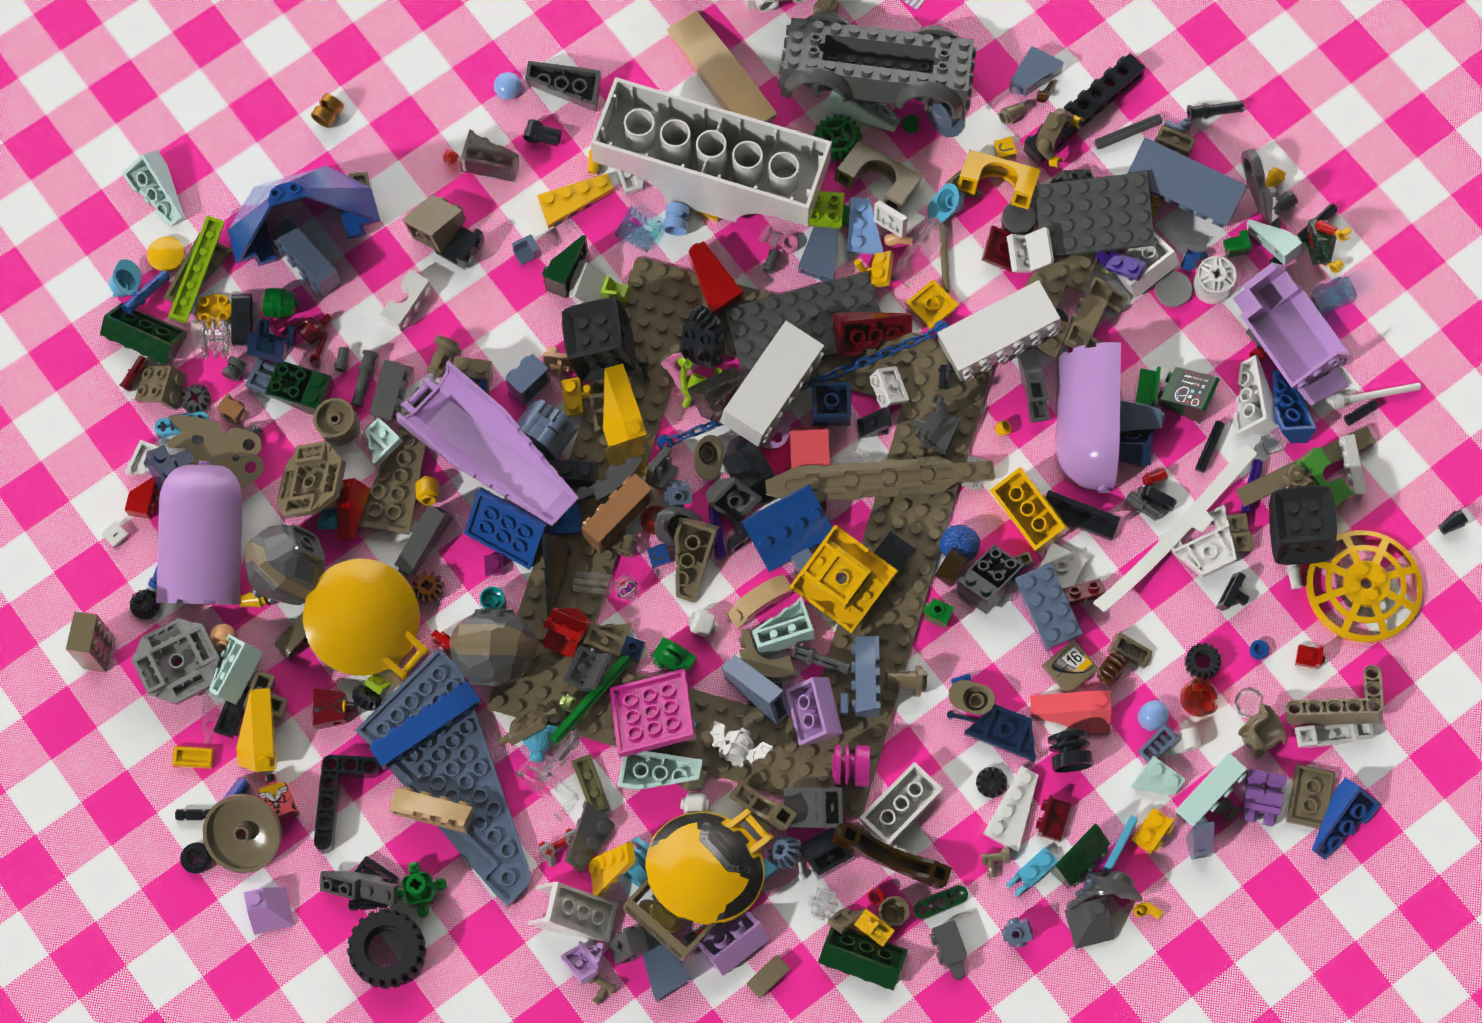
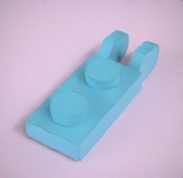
[1006,847,1058,897]

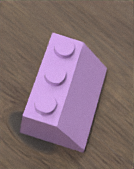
[786,677,842,746]
[698,910,770,976]

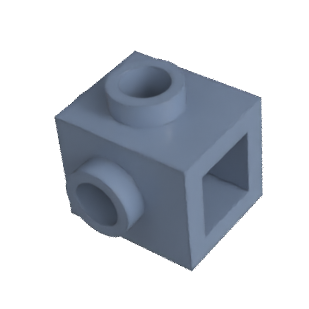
[662,479,693,507]
[1002,917,1034,948]

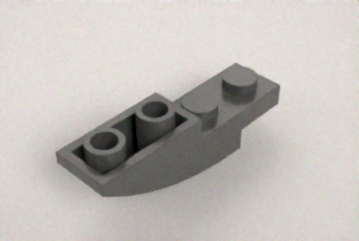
[1017,348,1050,423]
[575,456,643,505]
[320,871,398,906]

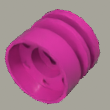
[832,745,870,787]

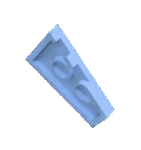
[847,197,883,255]

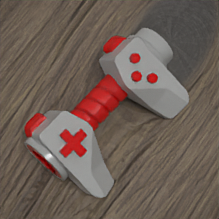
[538,828,576,867]

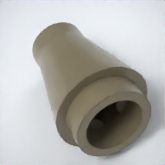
[998,102,1027,125]

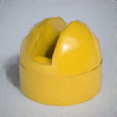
[995,420,1011,436]

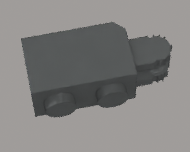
[929,920,967,980]

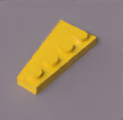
[537,173,614,229]
[589,843,635,898]

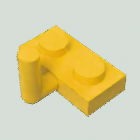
[854,251,894,288]
[561,377,595,418]

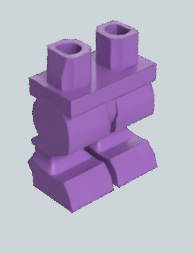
[1242,769,1288,827]

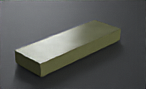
[572,754,611,813]

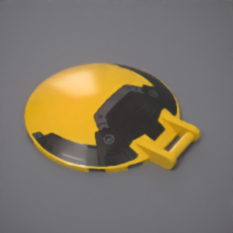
[645,808,775,925]

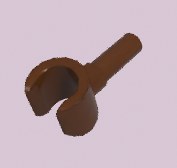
[1036,81,1054,103]

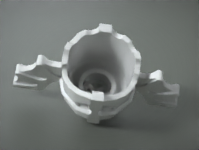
[710,721,774,767]

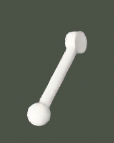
[796,839,806,880]

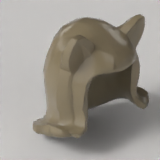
[1238,704,1287,759]

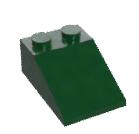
[542,235,588,298]

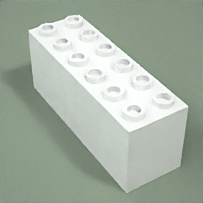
[937,280,1061,382]
[720,321,824,447]

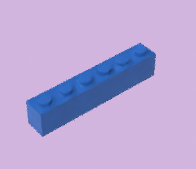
[369,681,482,770]

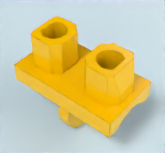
[854,908,895,947]

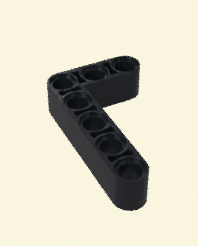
[314,755,381,854]

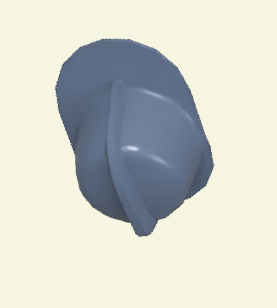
[927,102,964,137]

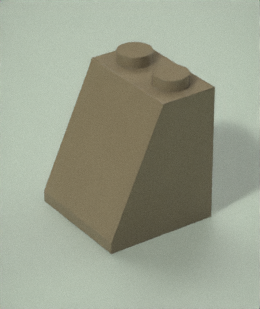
[402,195,466,253]

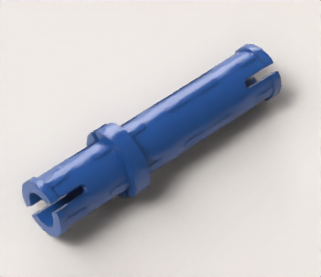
[122,270,170,315]

